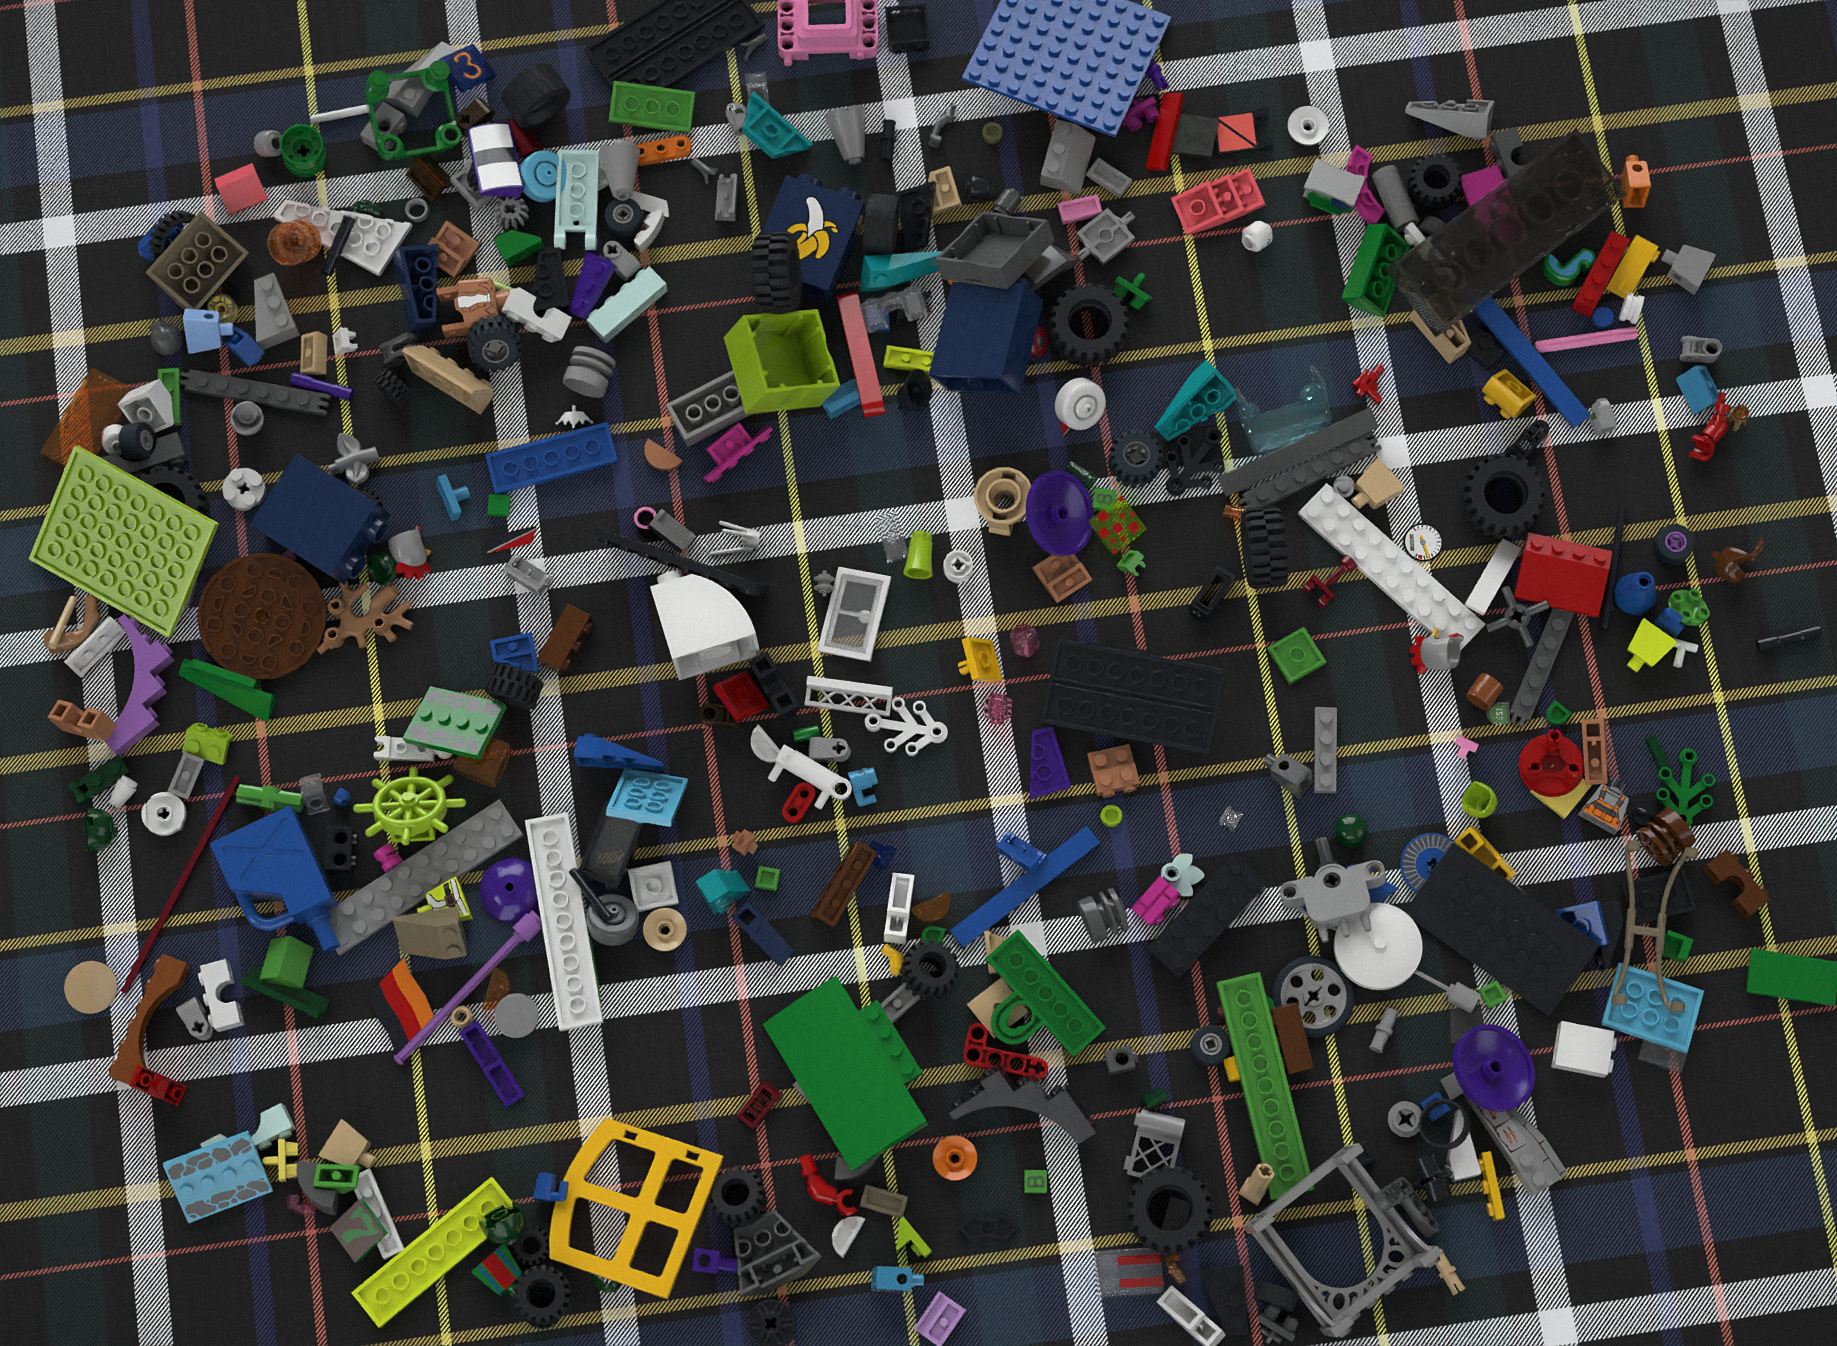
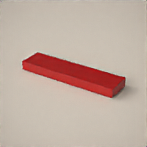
[1146,93,1185,171]

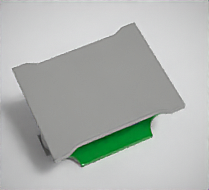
[1303,158,1366,216]

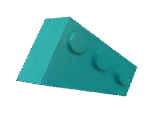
[696,869,751,915]

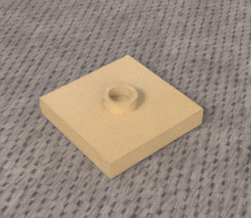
[967,978,1029,1039]

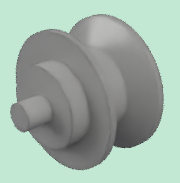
[814,571,835,596]

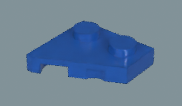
[490,632,540,674]

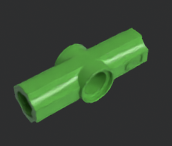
[236,784,304,813]

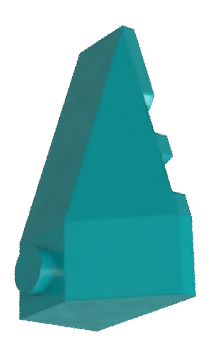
[859,251,943,292]
[1155,360,1240,441]

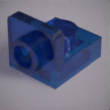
[868,841,897,869]

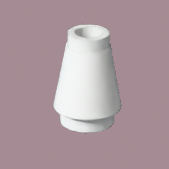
[109,775,138,809]

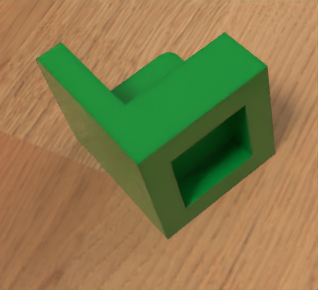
[1662,930,1694,963]

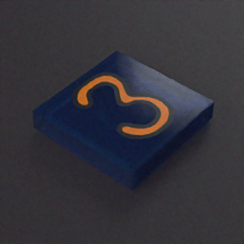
[439,44,496,93]

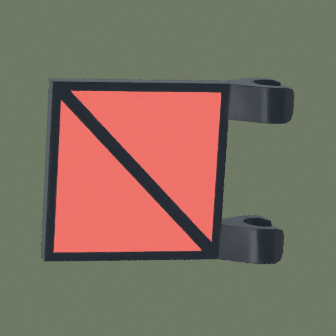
[1213,107,1273,156]

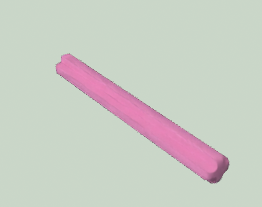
[1534,327,1638,353]

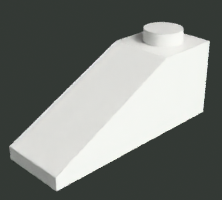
[1444,1109,1481,1182]

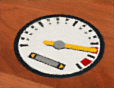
[1403,523,1443,562]

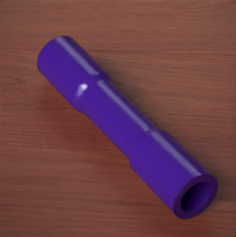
[290,372,354,401]

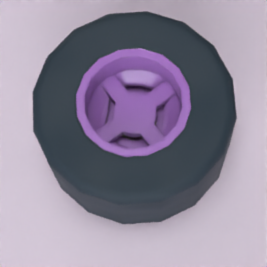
[1653,524,1695,565]

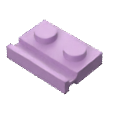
[913,1291,966,1346]

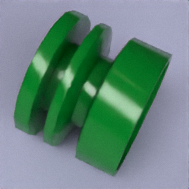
[280,124,327,177]

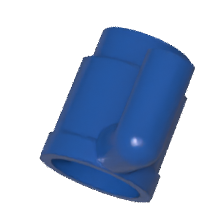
[1653,607,1685,638]
[533,1172,569,1202]

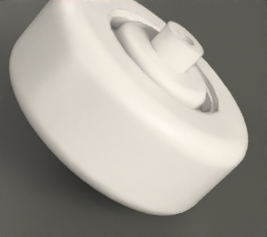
[1055,378,1106,430]

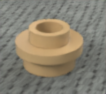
[451,1006,473,1028]

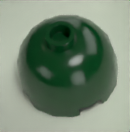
[83,808,118,852]
[479,1202,526,1245]

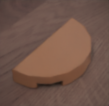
[644,439,683,471]

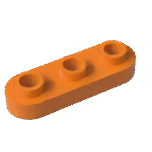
[636,135,692,166]

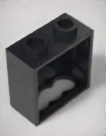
[885,3,929,54]

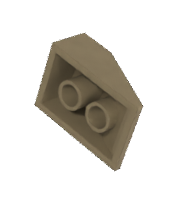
[393,906,467,960]

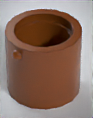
[1466,673,1504,710]

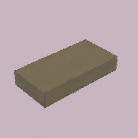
[860,1185,909,1218]

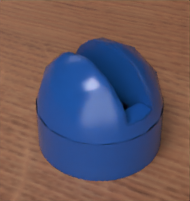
[332,787,351,806]

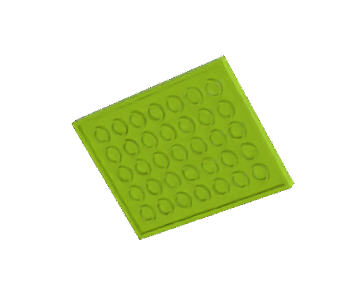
[29,446,219,638]

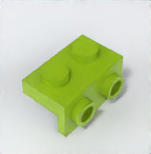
[182,723,234,765]

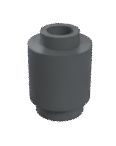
[992,188,1022,216]

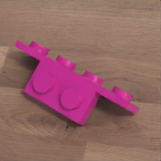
[702,422,773,483]

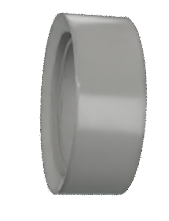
[405,198,429,222]

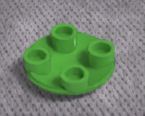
[1668,589,1710,626]

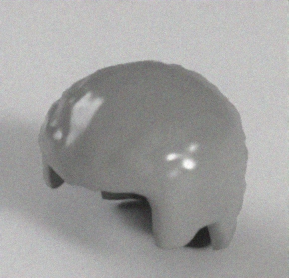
[230,401,264,436]

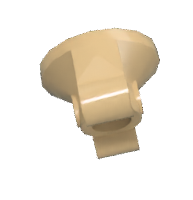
[974,467,1031,536]

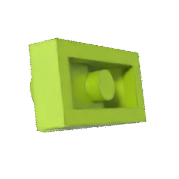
[896,1217,932,1258]

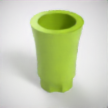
[903,530,933,579]

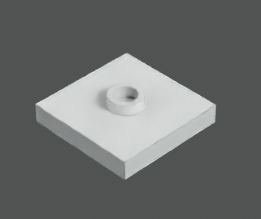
[628,861,679,912]

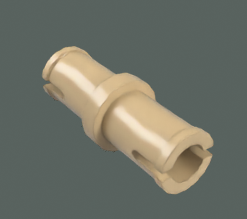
[1435,1249,1465,1296]

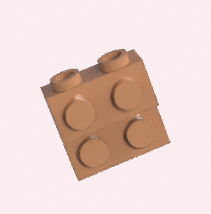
[1087,744,1140,798]

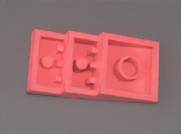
[1171,167,1266,235]

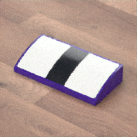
[466,123,524,198]

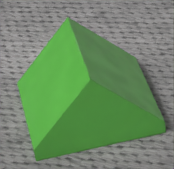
[259,936,314,990]

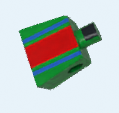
[471,1243,524,1297]

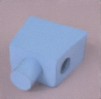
[183,309,234,354]

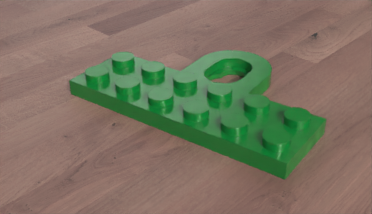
[985,929,1106,1057]

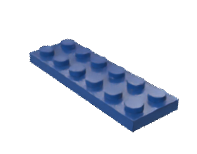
[485,422,618,494]

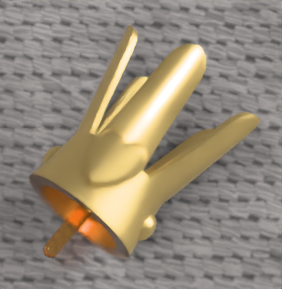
[1727,405,1749,431]

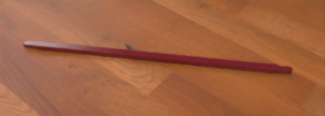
[121,775,241,994]

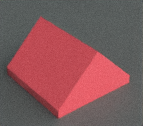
[215,163,268,215]

